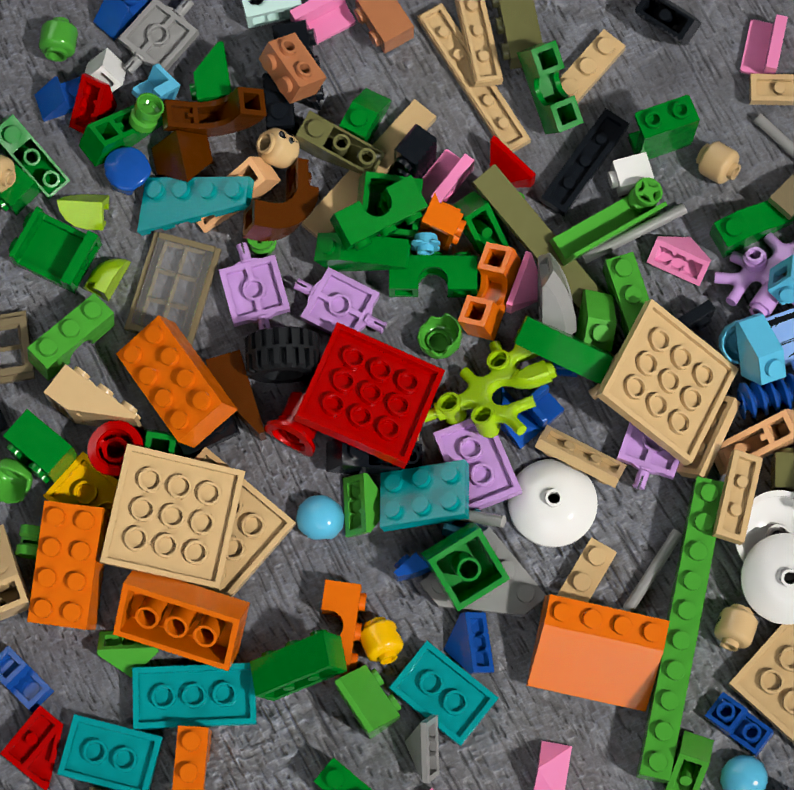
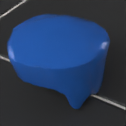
[104,147,151,196]

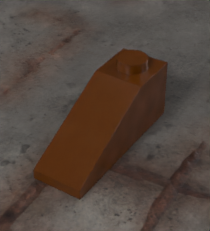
[206,350,267,440]

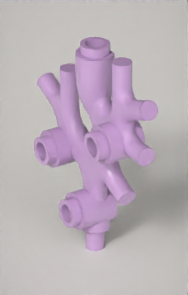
[714,233,794,317]

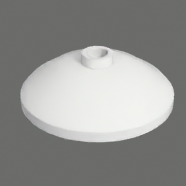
[508,459,598,548]
[735,490,794,581]
[740,533,794,625]

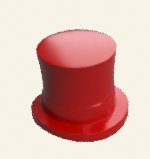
[264,392,318,457]
[87,420,144,479]

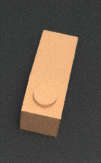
[197,156,281,233]
[714,409,794,476]

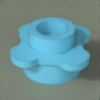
[411,232,440,255]

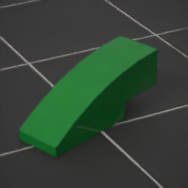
[513,315,614,384]

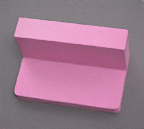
[289,0,356,44]
[740,15,788,75]
[422,149,474,206]

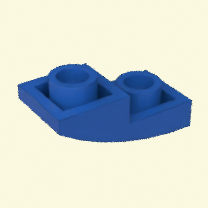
[393,543,437,581]
[705,692,774,757]

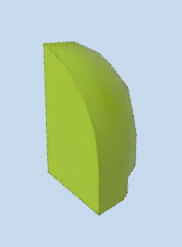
[57,194,109,230]
[83,258,131,302]

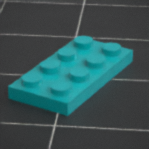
[132,663,257,730]

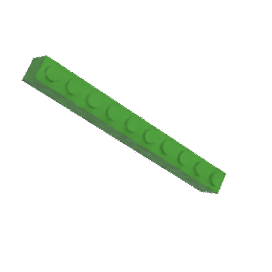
[636,476,724,784]

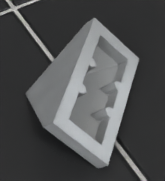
[405,714,440,783]

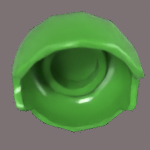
[417,313,462,359]
[0,458,33,504]

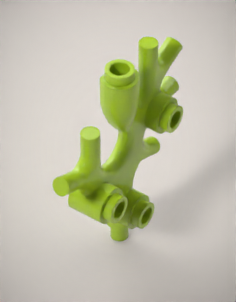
[425,330,558,438]

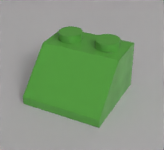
[334,665,402,739]

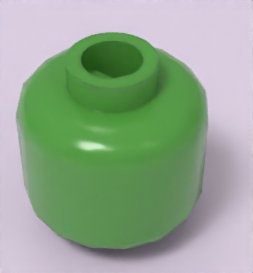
[39,17,78,62]

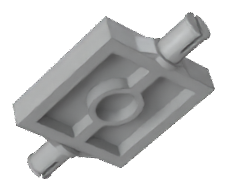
[118,0,199,75]

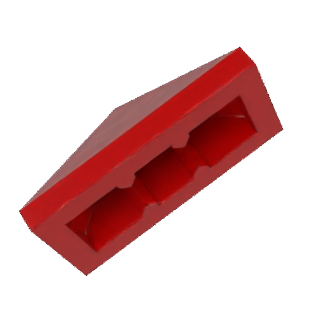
[69,73,117,134]
[490,135,536,188]

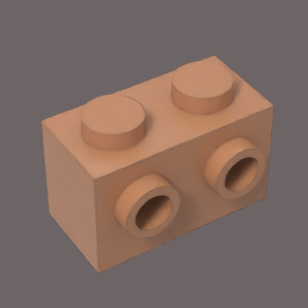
[354,0,414,54]
[259,32,327,104]

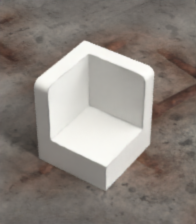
[85,48,126,93]

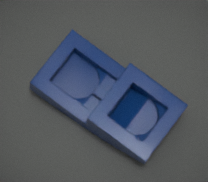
[0,645,54,713]

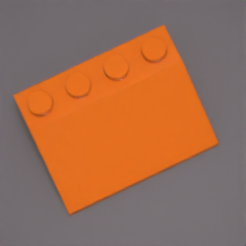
[526,594,670,712]

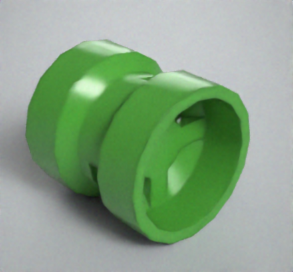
[128,93,164,133]
[15,524,41,560]

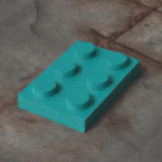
[380,459,469,532]
[389,641,499,747]
[57,714,164,790]

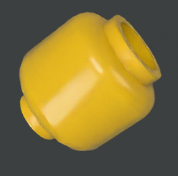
[360,617,404,665]

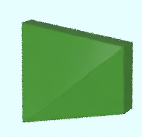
[343,473,380,537]
[97,631,159,677]

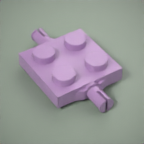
[219,242,291,330]
[294,267,387,335]
[616,422,679,490]

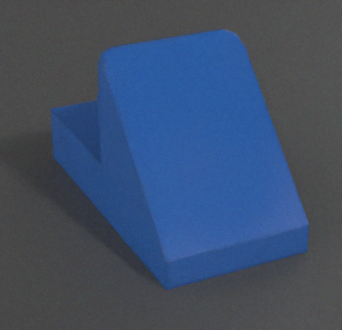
[93,0,152,41]
[34,76,81,122]

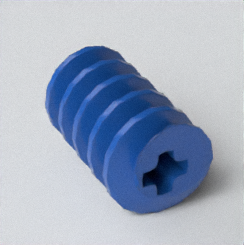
[737,373,794,420]

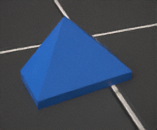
[492,387,542,449]
[443,612,495,674]

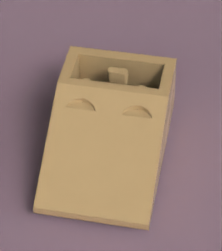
[43,364,144,433]
[0,524,30,621]

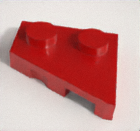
[0,705,64,790]

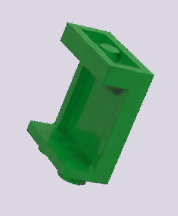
[628,95,700,160]
[9,207,102,294]

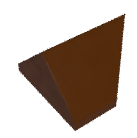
[151,130,213,182]

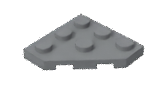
[419,527,546,617]

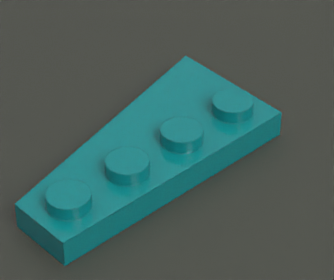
[137,176,254,236]

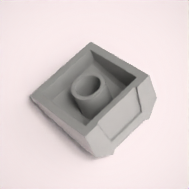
[538,253,577,335]

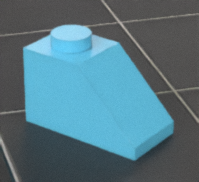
[735,313,786,386]

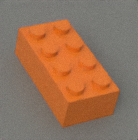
[116,315,238,448]
[27,500,111,630]
[113,570,250,671]

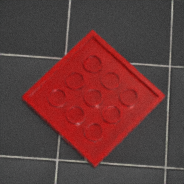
[294,322,445,469]

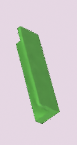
[549,196,667,266]

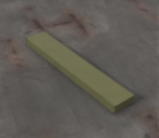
[471,164,603,311]

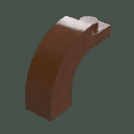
[162,87,267,137]
[243,158,319,241]

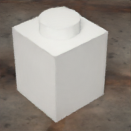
[607,152,654,197]

